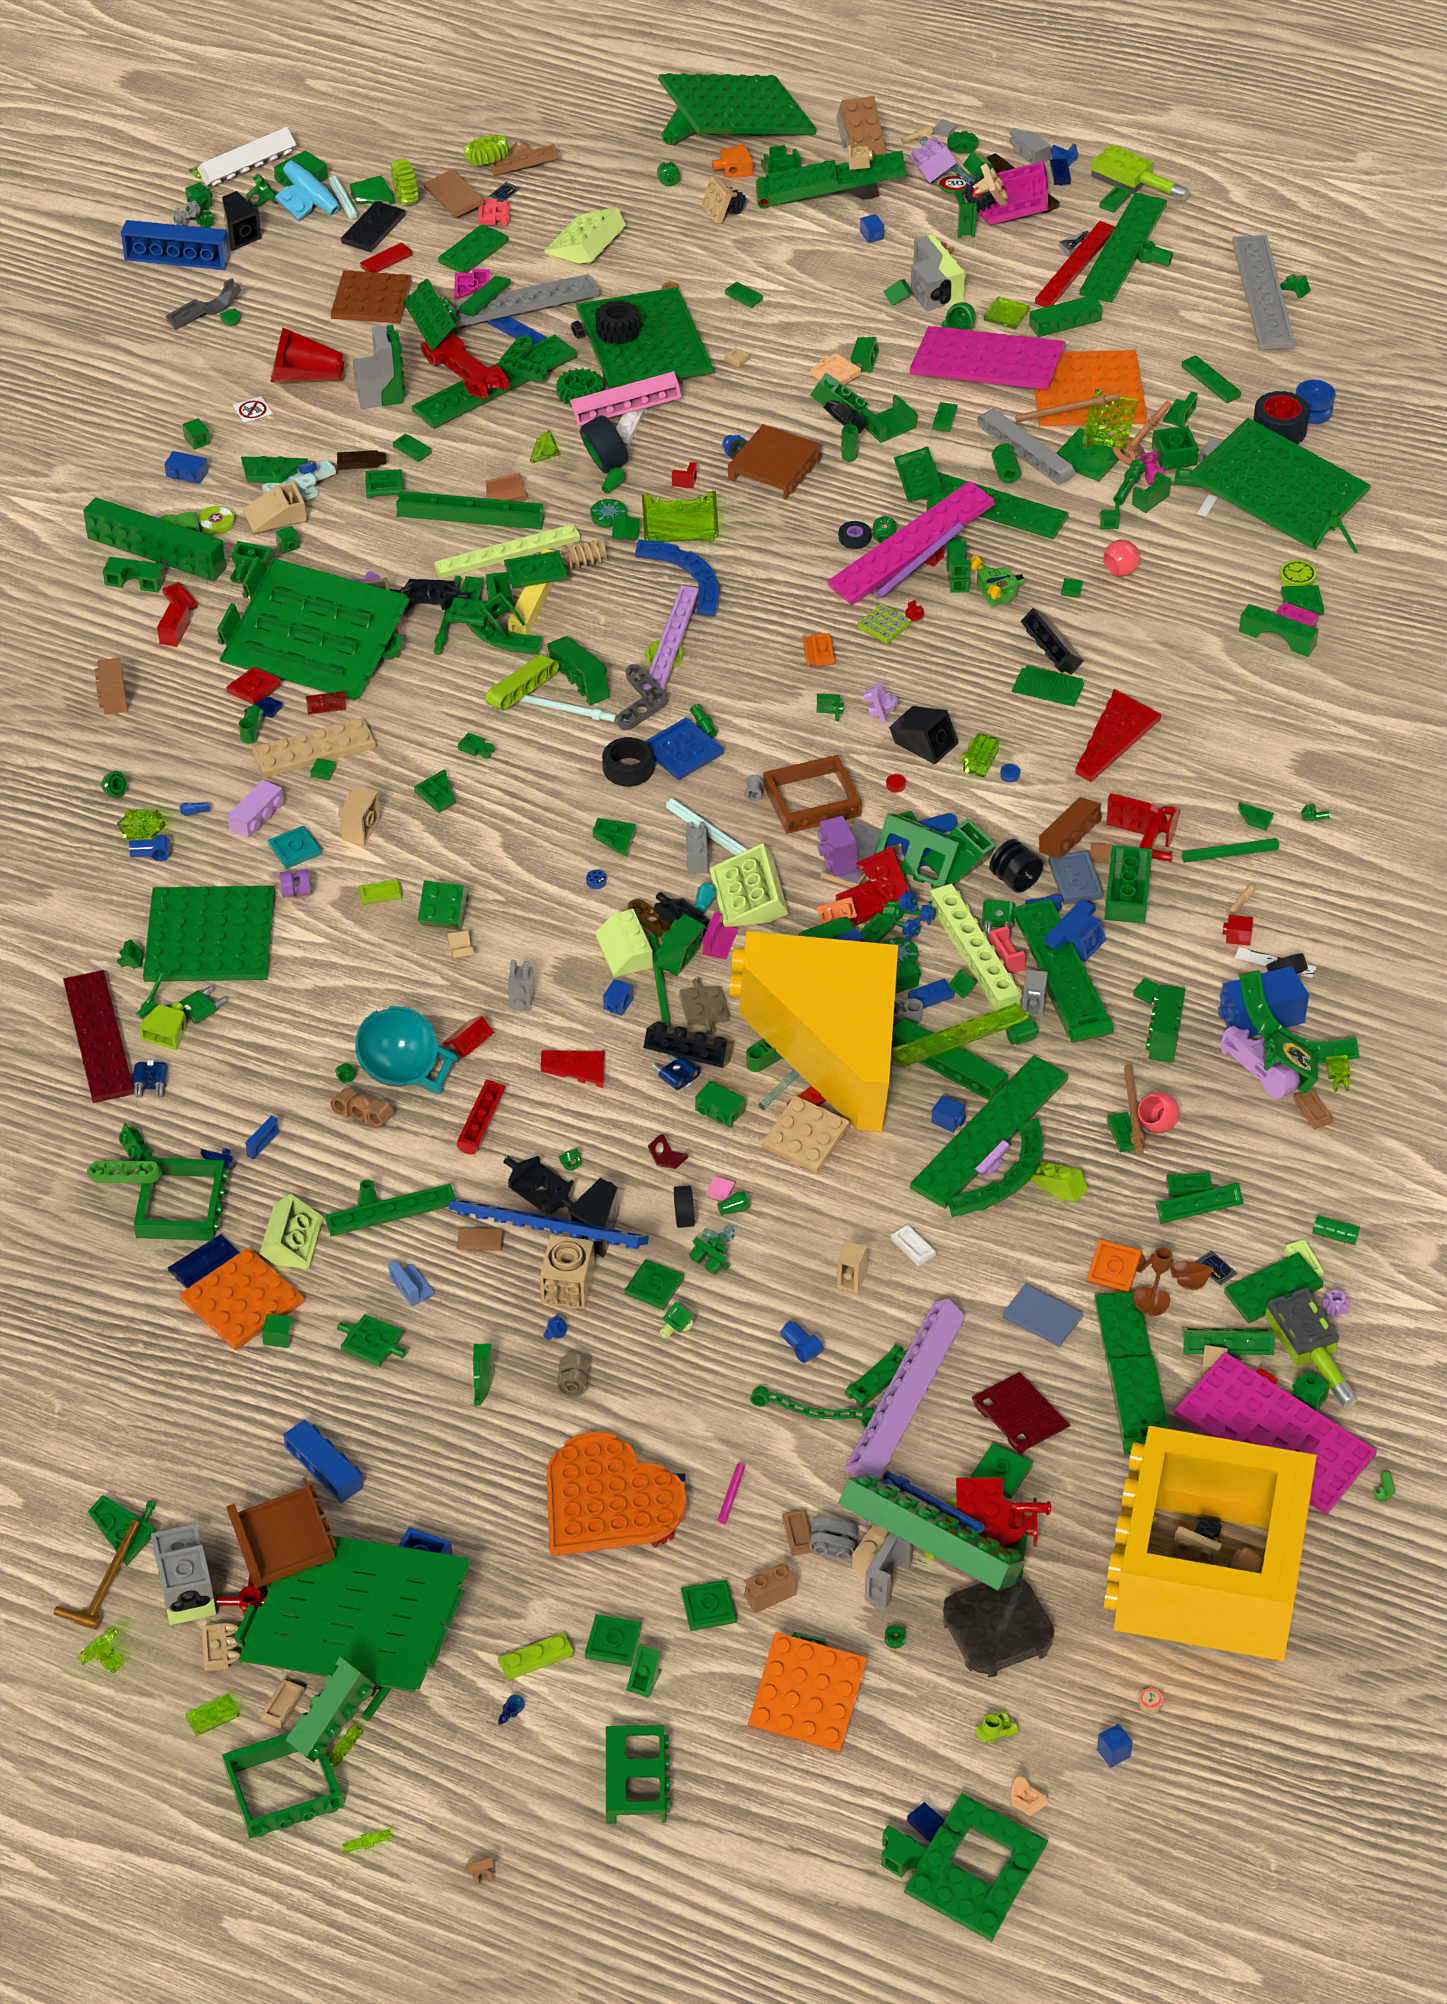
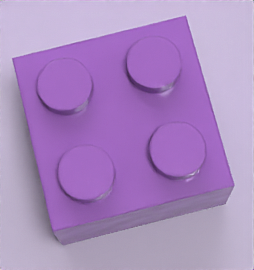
[818,816,857,877]

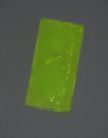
[185,1693,240,1737]

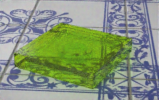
[984,296,1030,330]

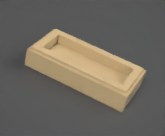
[260,1678,305,1729]

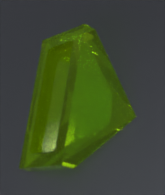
[530,430,561,464]

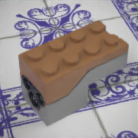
[836,96,887,157]

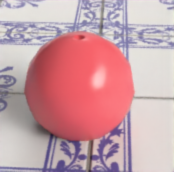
[1103,539,1140,577]
[1137,1091,1180,1133]

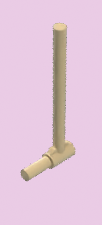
[901,125,973,178]

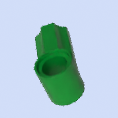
[1138,240,1173,267]
[239,705,264,744]

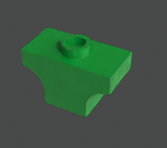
[881,1825,927,1878]

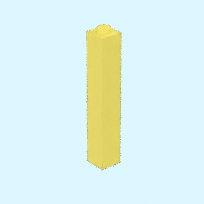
[508,549,561,635]

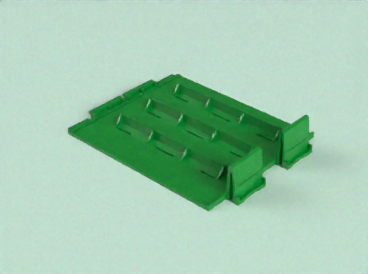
[217,556,409,701]
[234,1535,471,1692]

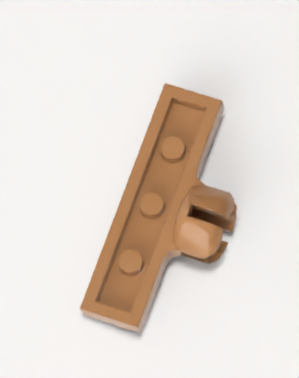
[490,141,559,175]

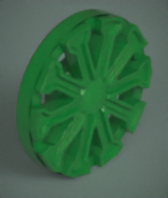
[947,131,979,154]

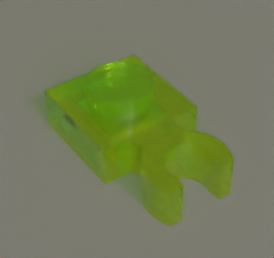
[1326,1055,1350,1092]

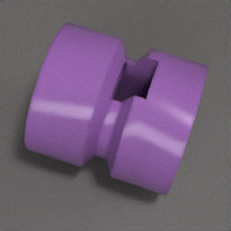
[280,869,311,898]

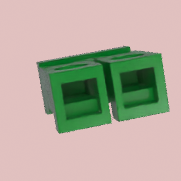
[946,537,970,593]

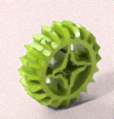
[464,134,509,166]
[390,159,418,205]

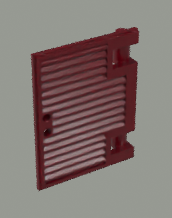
[972,1372,1070,1454]

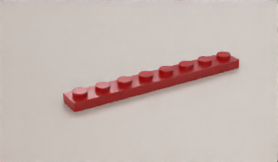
[1035,221,1115,307]

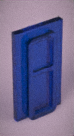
[167,1234,240,1289]

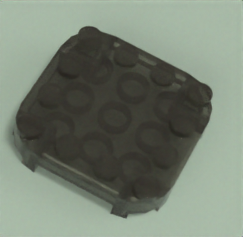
[942,1574,1054,1678]

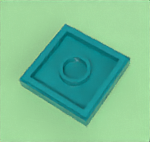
[268,826,322,869]

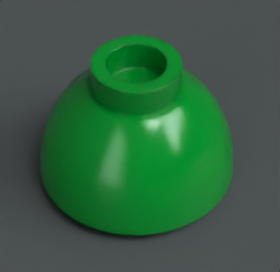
[101,771,127,798]

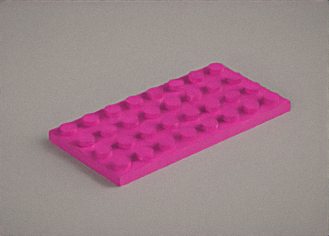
[910,326,1066,390]
[1174,1352,1377,1515]

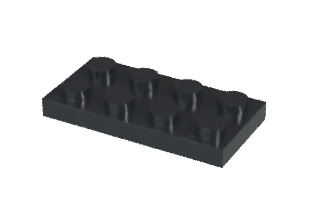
[341,201,406,252]

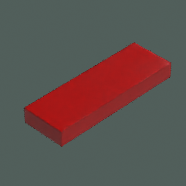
[360,242,412,273]

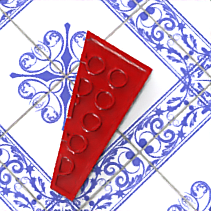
[1075,689,1161,782]

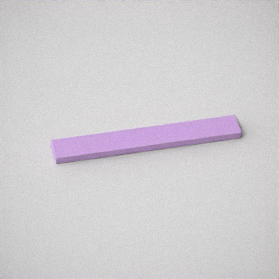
[643,585,699,695]

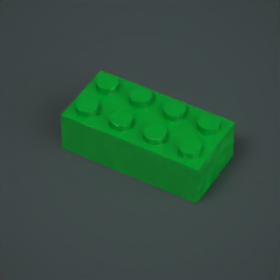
[1104,845,1152,924]

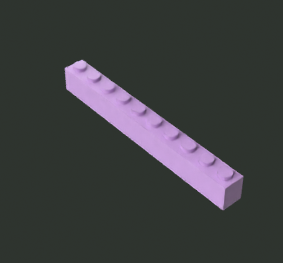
[844,1298,965,1479]

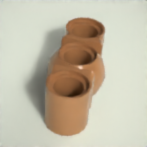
[330,1088,393,1128]

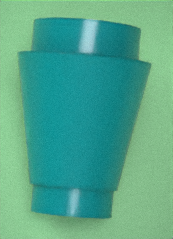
[695,883,717,914]

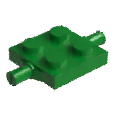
[337,1314,407,1367]

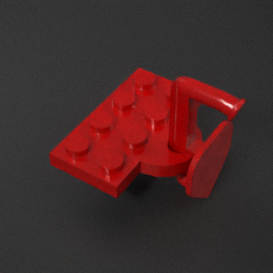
[956,1478,1052,1570]

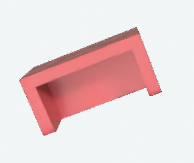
[989,926,1026,974]

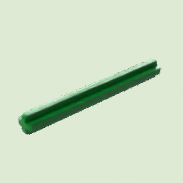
[1181,838,1279,863]

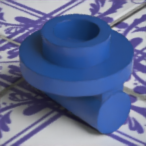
[543,1316,567,1340]

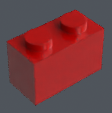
[157,602,191,647]

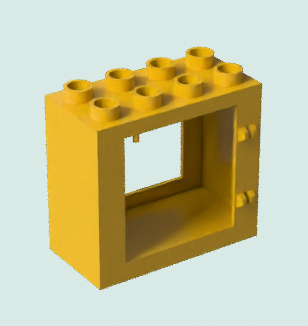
[1104,1426,1317,1662]

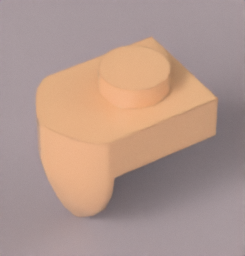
[1010,1776,1047,1816]

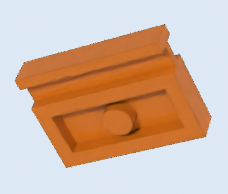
[802,633,835,667]

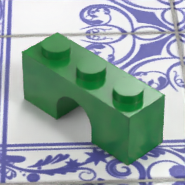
[103,557,165,593]

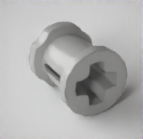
[744,775,764,801]

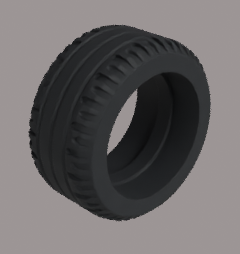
[602,737,654,787]

